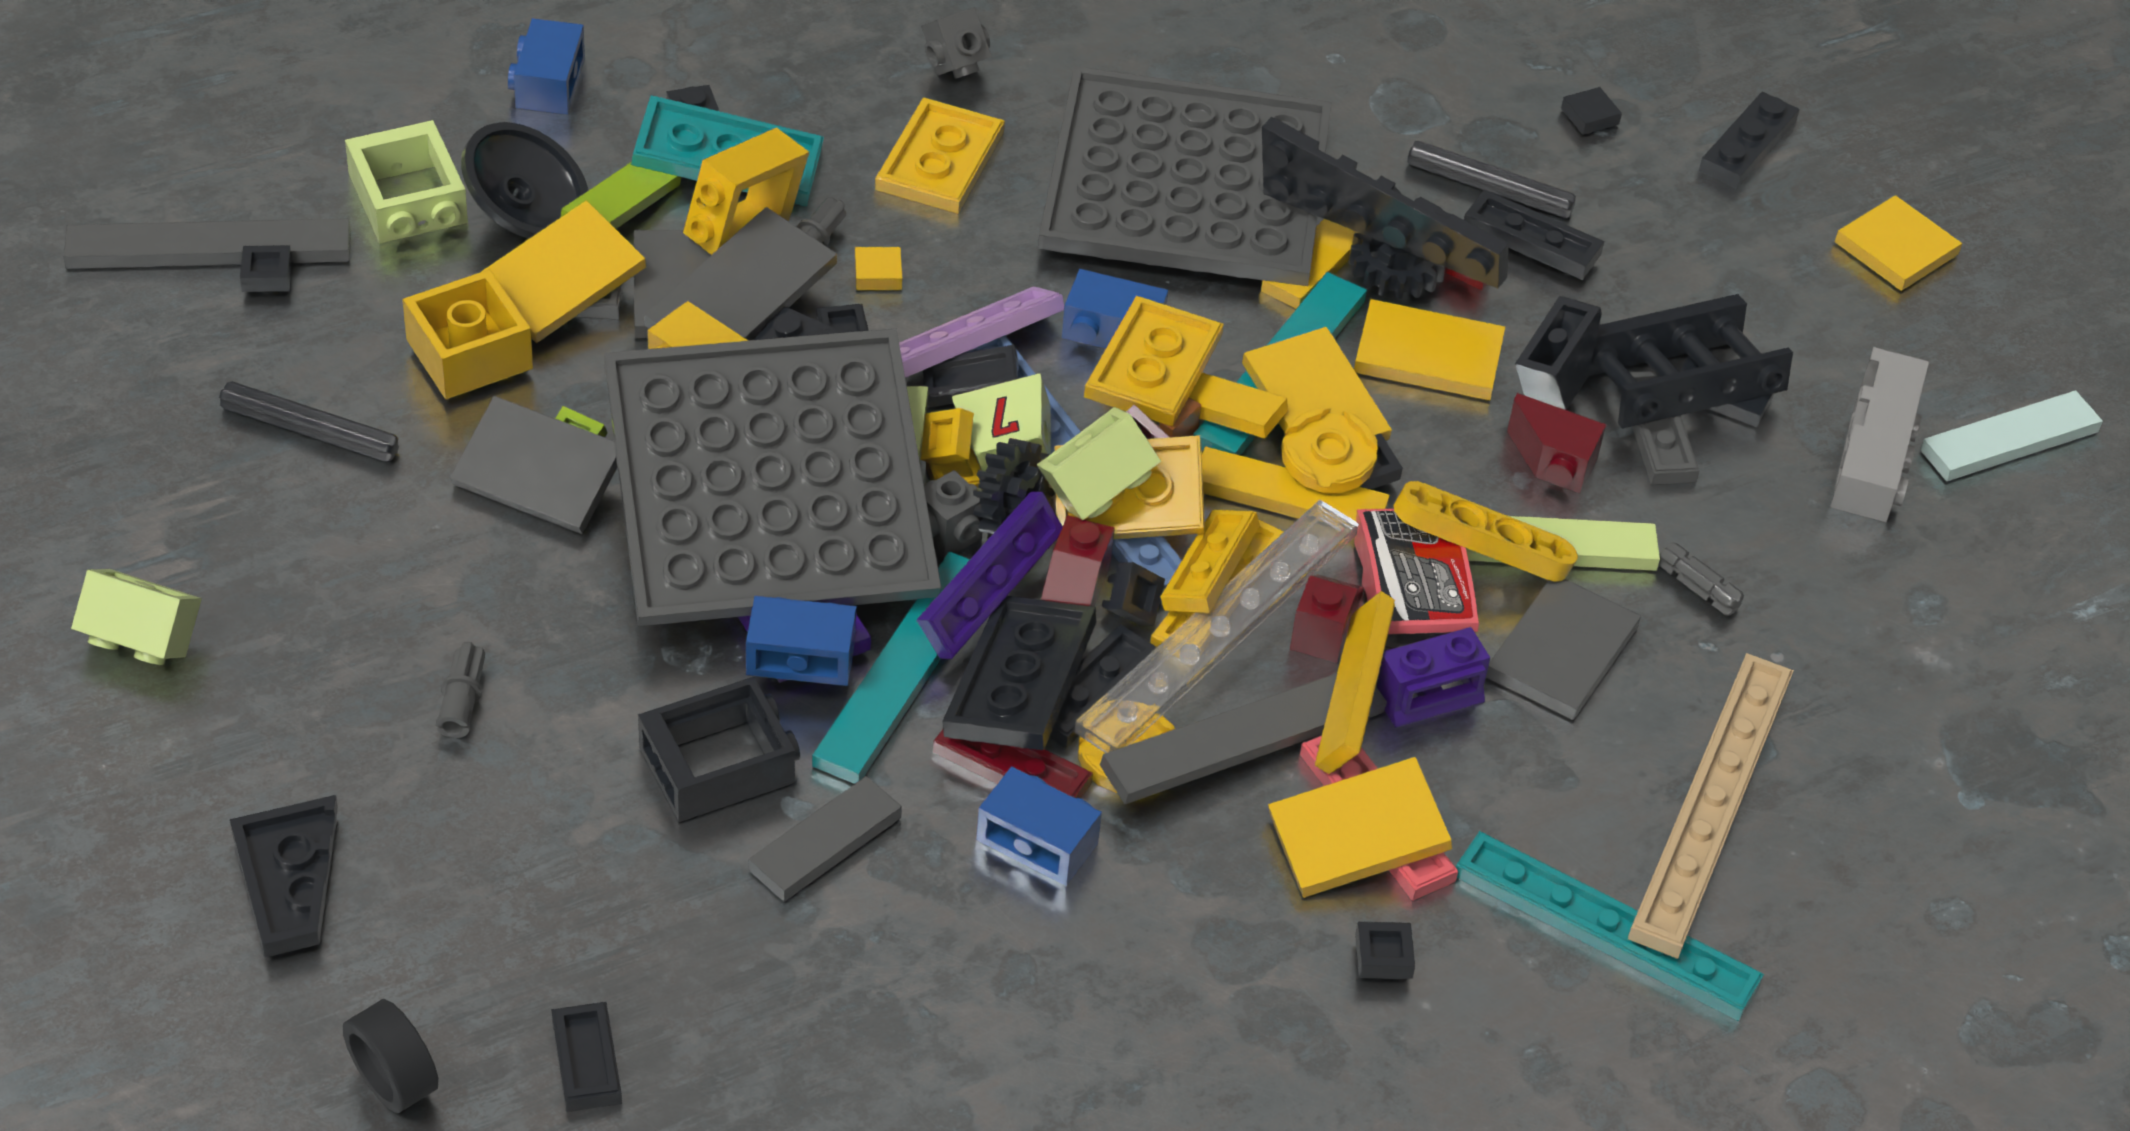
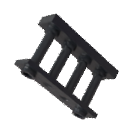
[1588,294,1793,429]

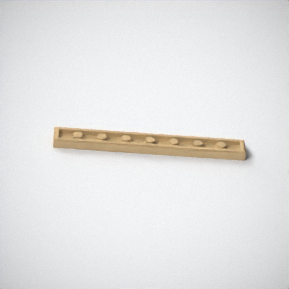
[1628,653,1794,959]

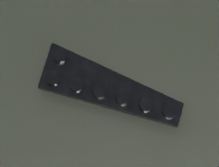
[1261,117,1509,289]

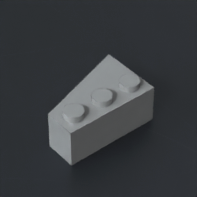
[1830,347,1929,522]

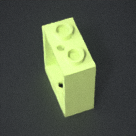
[345,120,468,244]

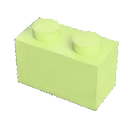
[1037,407,1161,520]
[71,569,202,665]

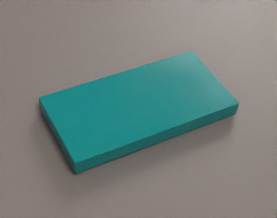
[631,95,824,207]

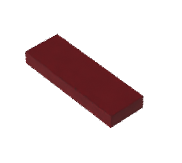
[933,729,1093,799]

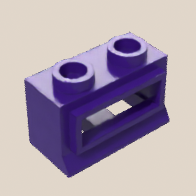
[1376,627,1491,728]

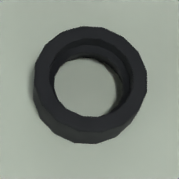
[343,999,439,1113]

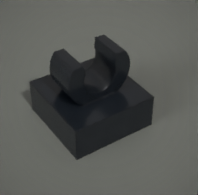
[1101,562,1165,626]

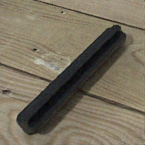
[1407,141,1576,219]
[219,381,399,462]

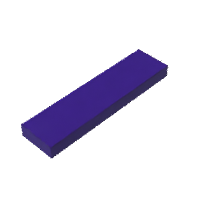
[916,492,1063,659]

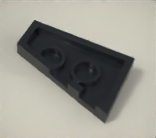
[230,795,338,957]

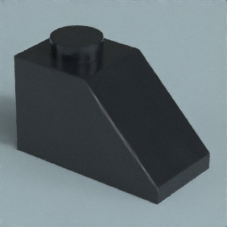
[1515,296,1602,410]

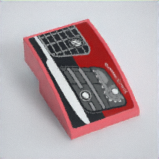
[1354,509,1479,634]

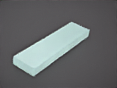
[1920,390,2103,482]

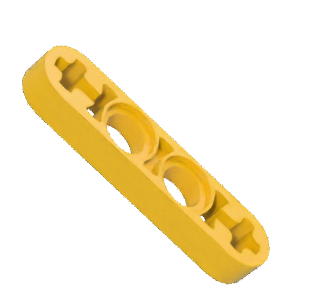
[1393,481,1578,582]

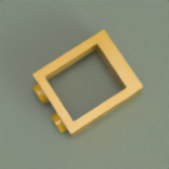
[683,127,809,255]

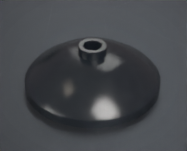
[461,122,588,238]

